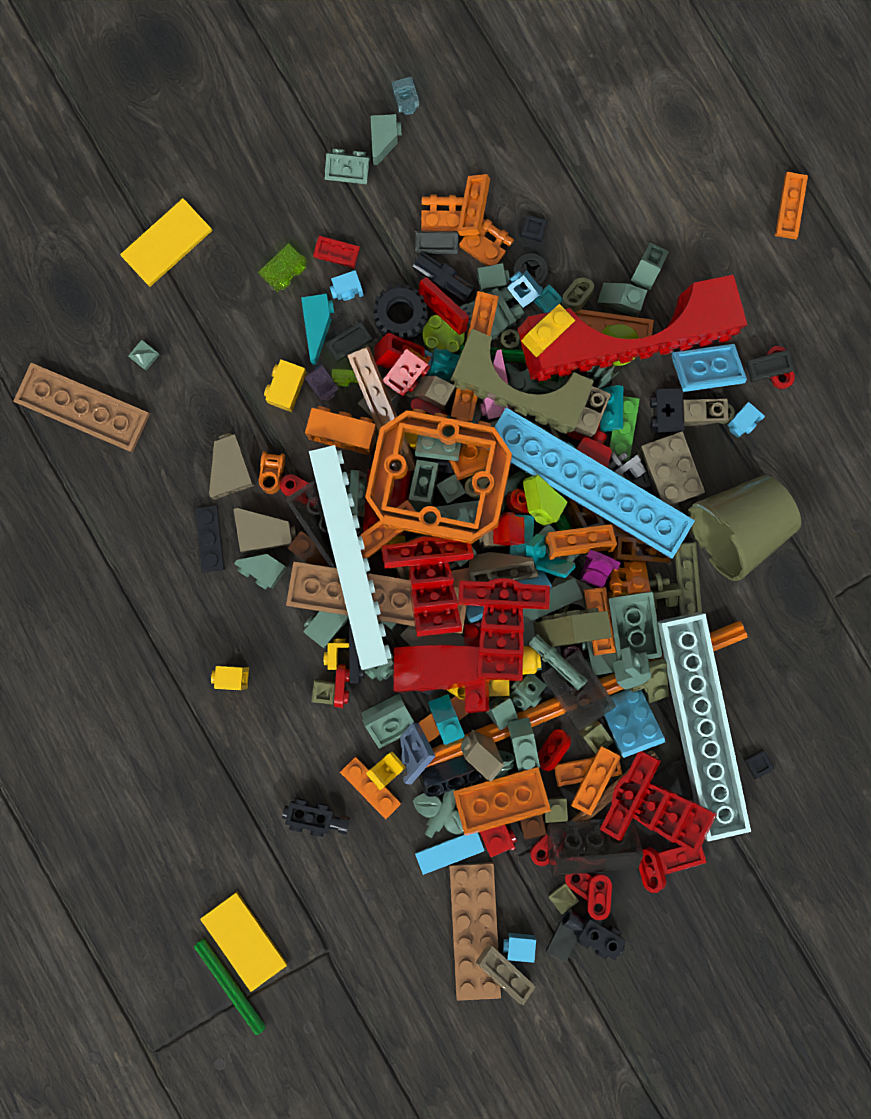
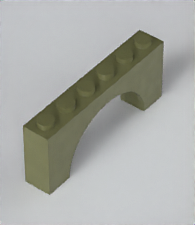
[450,329,594,433]

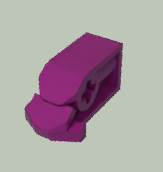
[578,550,620,588]

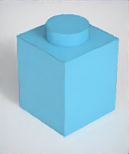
[503,933,536,963]

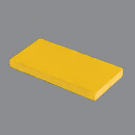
[120,198,212,287]
[200,892,288,992]

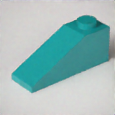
[301,294,334,365]

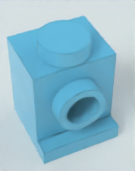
[329,270,364,301]
[507,270,543,308]
[727,402,765,438]

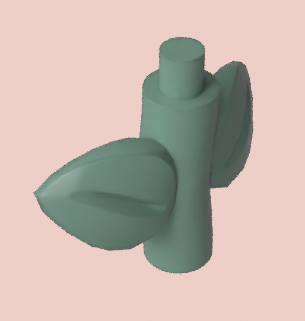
[413,789,464,838]

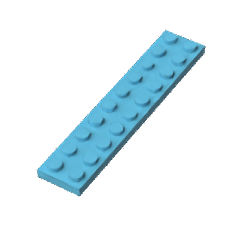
[487,408,695,558]

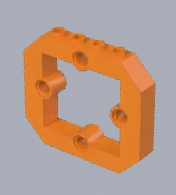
[365,409,512,544]

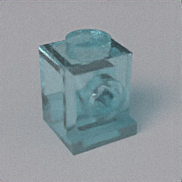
[391,77,419,115]

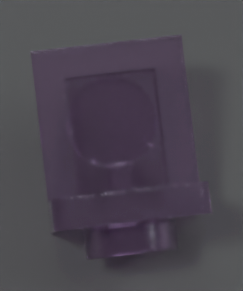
[304,365,339,401]

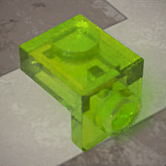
[332,369,358,386]

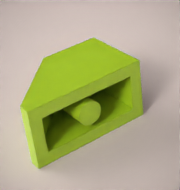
[523,474,567,526]

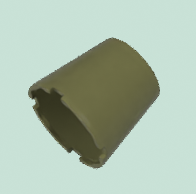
[688,475,801,581]

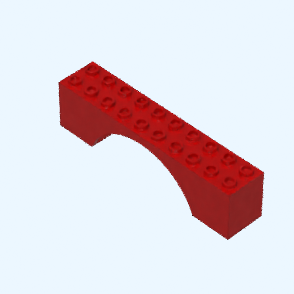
[518,275,747,381]

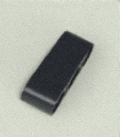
[419,755,484,797]

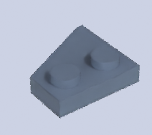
[400,722,436,784]

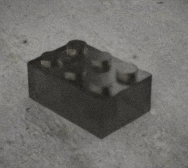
[541,650,616,733]

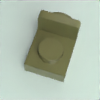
[576,716,614,754]

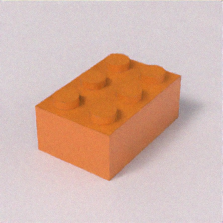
[305,406,378,456]

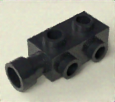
[282,798,350,837]
[562,909,626,960]

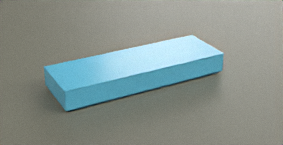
[415,832,485,875]

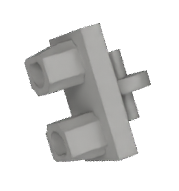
[608,452,646,479]

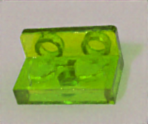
[258,243,307,292]

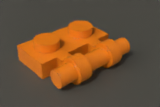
[421,194,464,234]
[459,218,514,266]
[609,561,651,597]

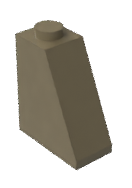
[407,376,455,412]
[209,433,255,500]
[234,508,297,553]

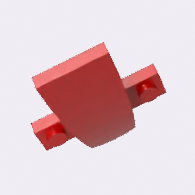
[381,537,474,637]
[458,578,550,681]
[394,623,491,713]
[600,751,717,854]

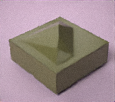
[311,679,336,704]
[548,882,579,914]

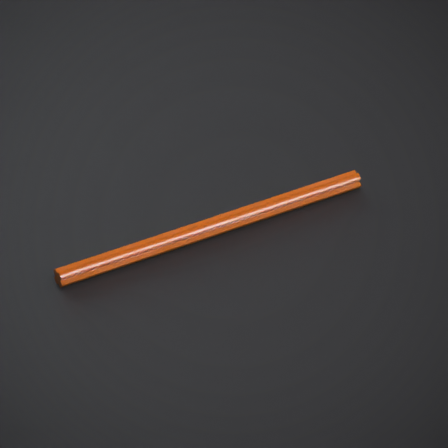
[426,621,747,768]

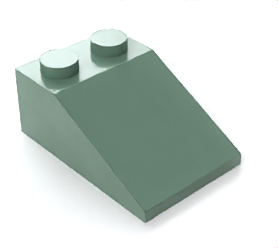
[608,591,662,661]

